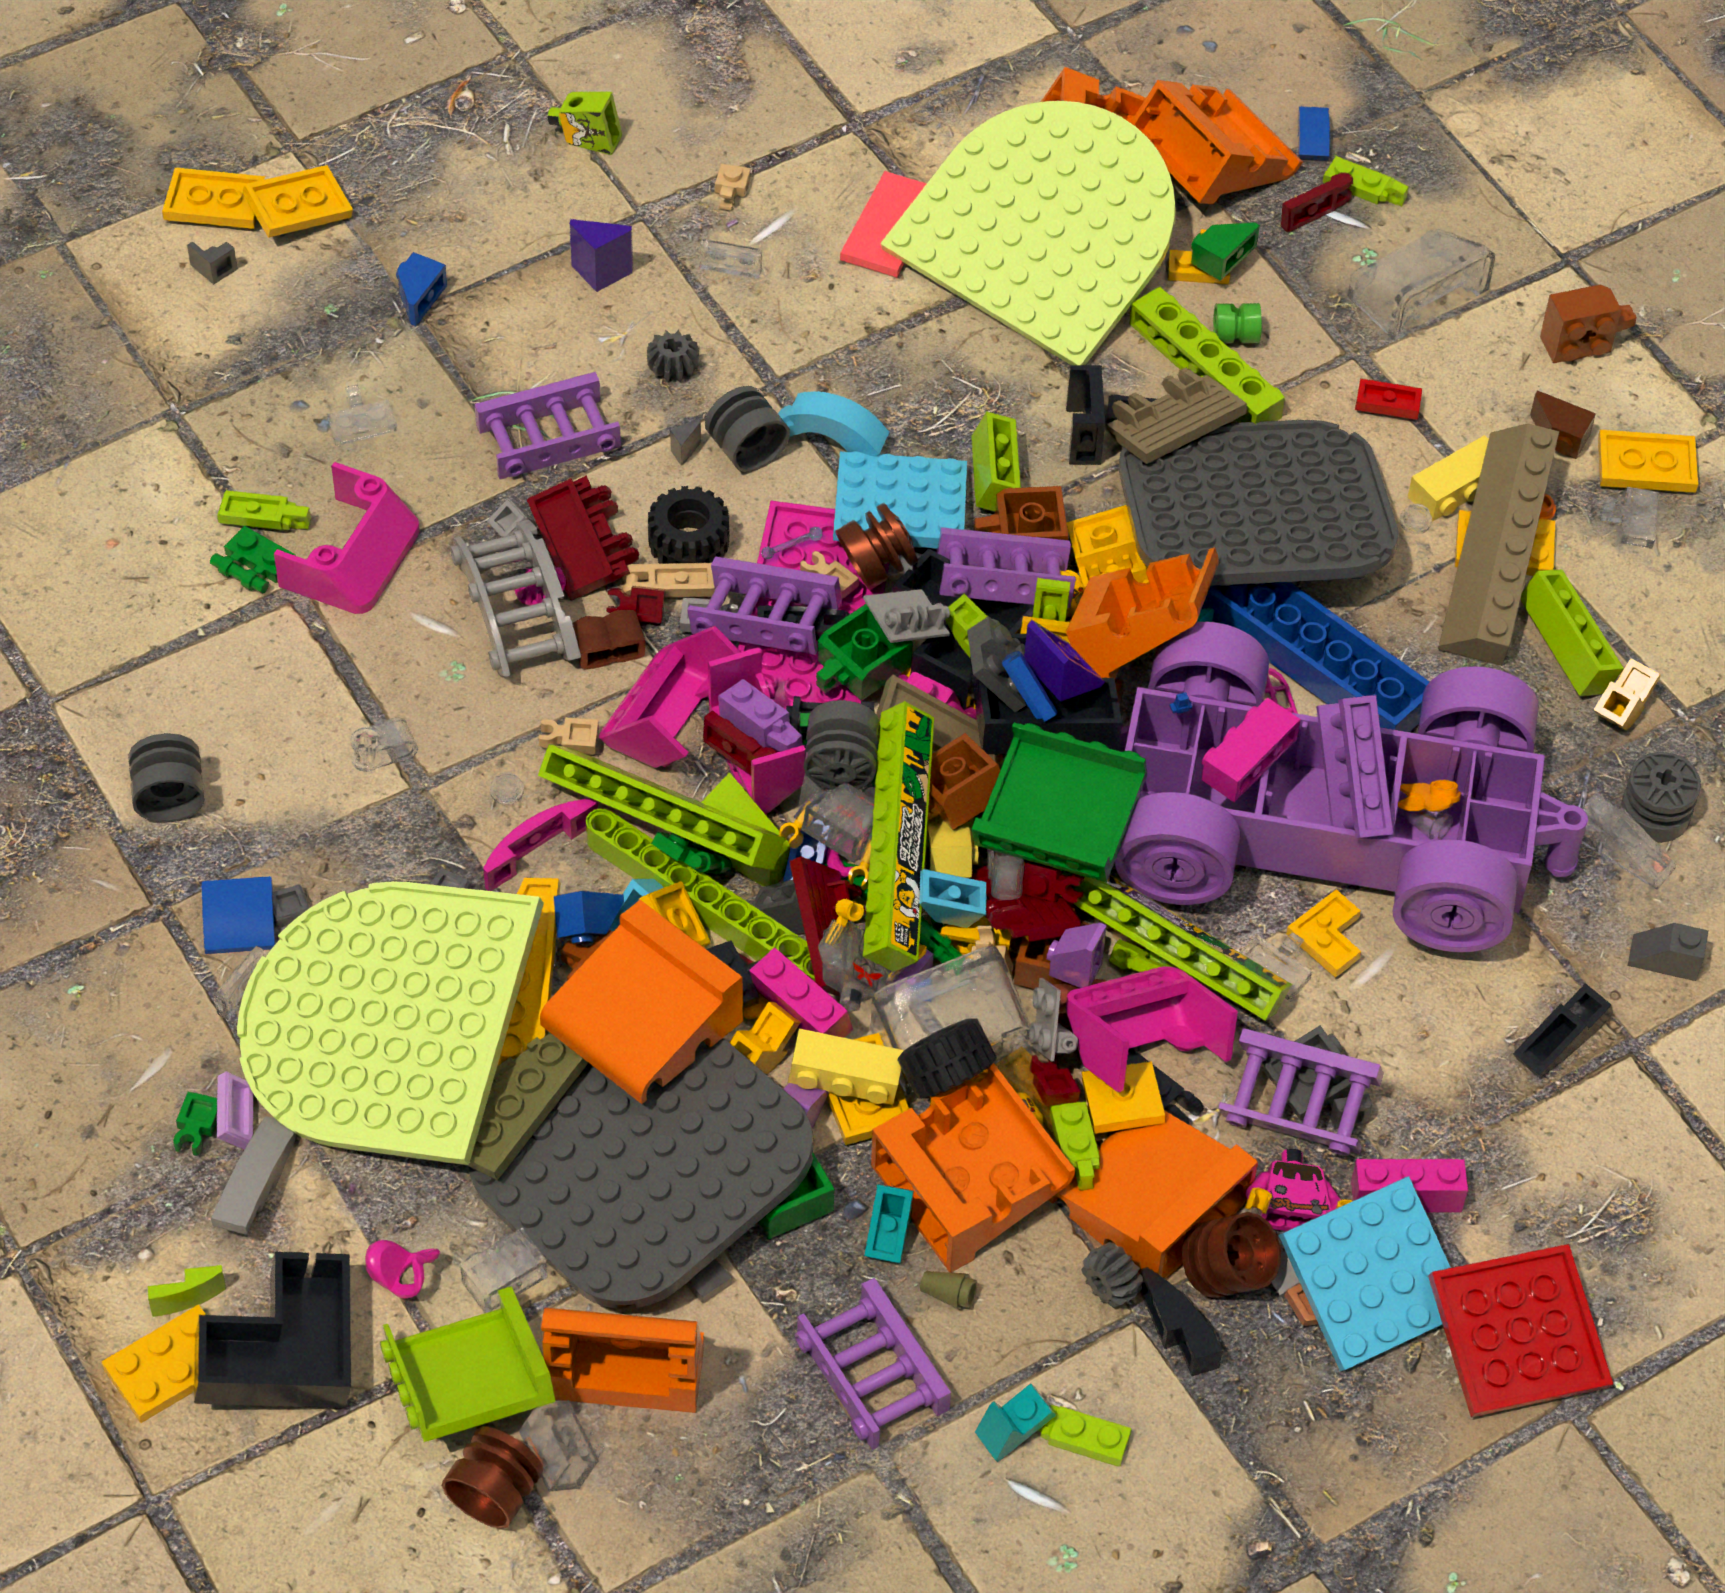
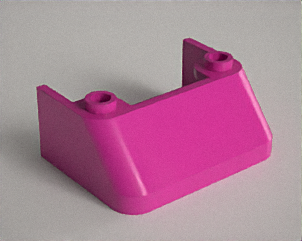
[274,462,420,614]
[599,626,741,768]
[708,647,807,815]
[1066,966,1238,1092]

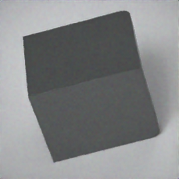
[187,241,237,285]

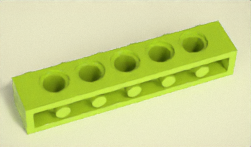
[1129,286,1285,424]

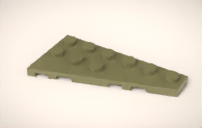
[467,1033,588,1180]

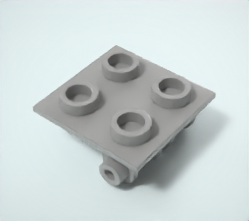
[863,589,950,643]
[1029,978,1078,1061]

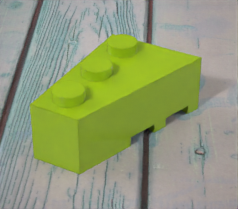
[702,772,791,887]

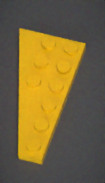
[498,878,561,1065]

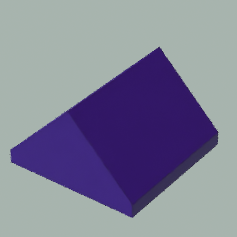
[569,219,633,292]
[1024,620,1105,701]

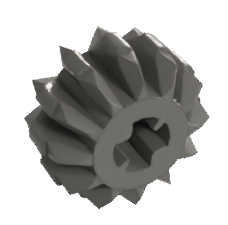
[647,329,699,382]
[1081,1242,1143,1308]

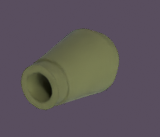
[920,1270,977,1310]

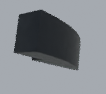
[1513,983,1613,1077]
[1140,1267,1223,1376]

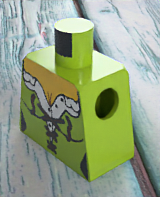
[548,91,623,155]

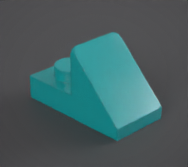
[864,1184,914,1263]
[975,1383,1056,1462]

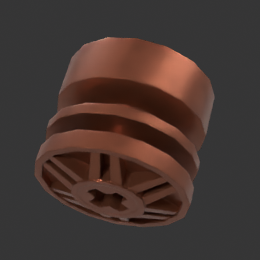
[835,502,918,590]
[1182,1212,1281,1298]
[441,1426,544,1529]

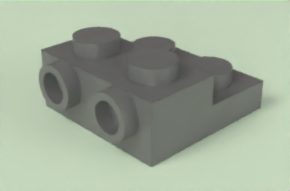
[967,616,1026,712]
[1261,1026,1351,1121]

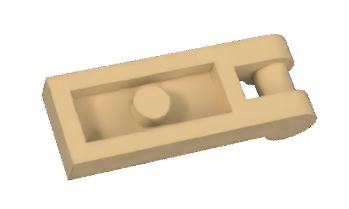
[622,563,714,597]

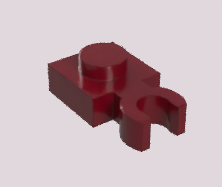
[606,586,665,623]
[1023,860,1084,903]
[1030,1055,1080,1106]

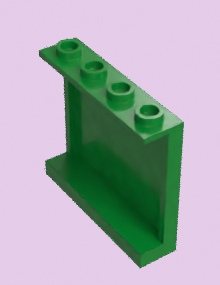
[971,722,1148,883]

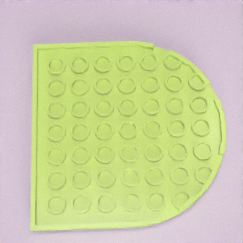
[880,101,1176,365]
[237,881,544,1165]

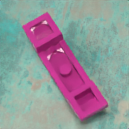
[483,798,598,891]

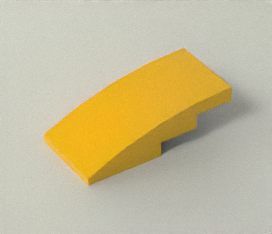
[1066,505,1149,588]

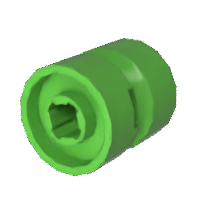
[1213,303,1262,344]

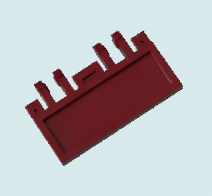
[526,476,640,601]
[789,856,879,1000]
[969,864,1080,942]

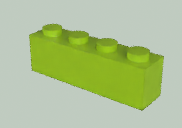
[1520,569,1624,696]

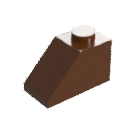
[1530,390,1596,459]

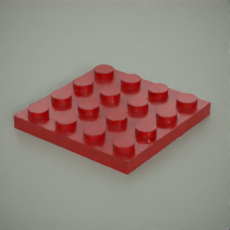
[1428,1244,1613,1417]

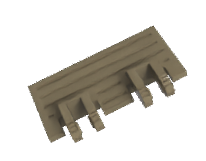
[1107,368,1247,464]
[877,675,1002,766]

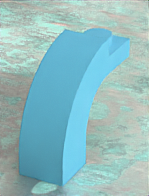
[778,391,889,456]

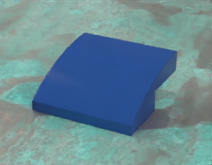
[1002,651,1057,722]
[202,876,275,954]

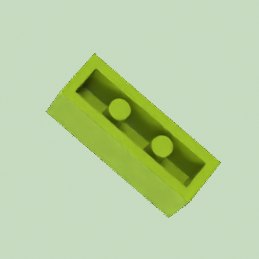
[971,411,1021,511]

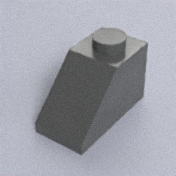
[752,880,805,934]
[1627,923,1709,981]

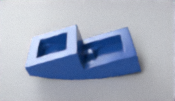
[1298,106,1330,161]

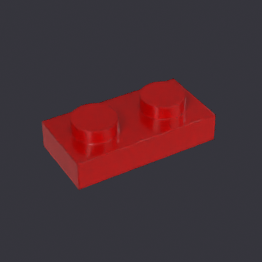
[1355,378,1423,420]

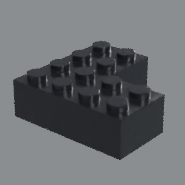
[892,548,1034,710]
[970,634,1122,755]
[194,1251,351,1408]

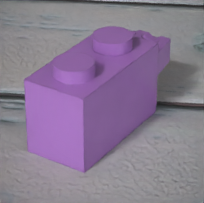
[718,679,802,752]

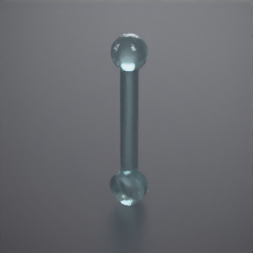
[761,527,822,559]

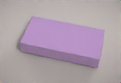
[217,1071,253,1150]

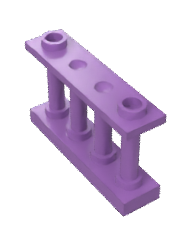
[475,372,621,480]
[937,527,1076,608]
[687,556,842,655]
[1316,695,1393,838]
[1218,1028,1384,1156]
[795,1277,951,1450]

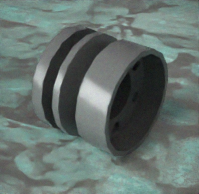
[705,386,790,472]
[803,700,880,790]
[128,733,205,823]
[1620,752,1701,843]

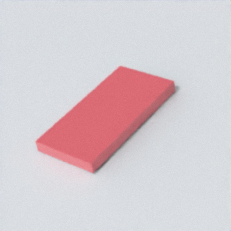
[840,171,927,277]

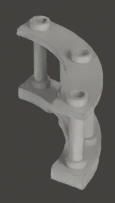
[450,519,581,677]

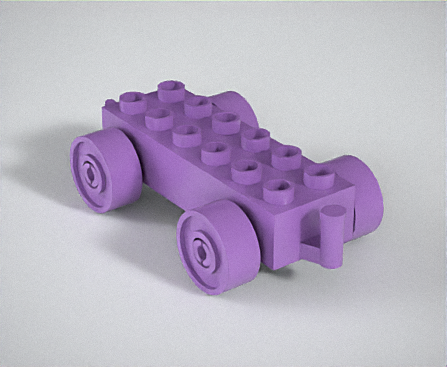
[1115,622,1588,952]

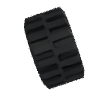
[648,486,729,564]
[898,1018,997,1099]

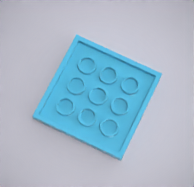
[833,451,967,548]
[1279,1176,1451,1371]

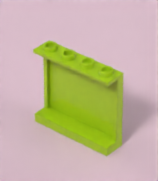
[380,1286,556,1442]

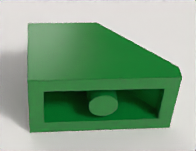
[1191,222,1260,281]

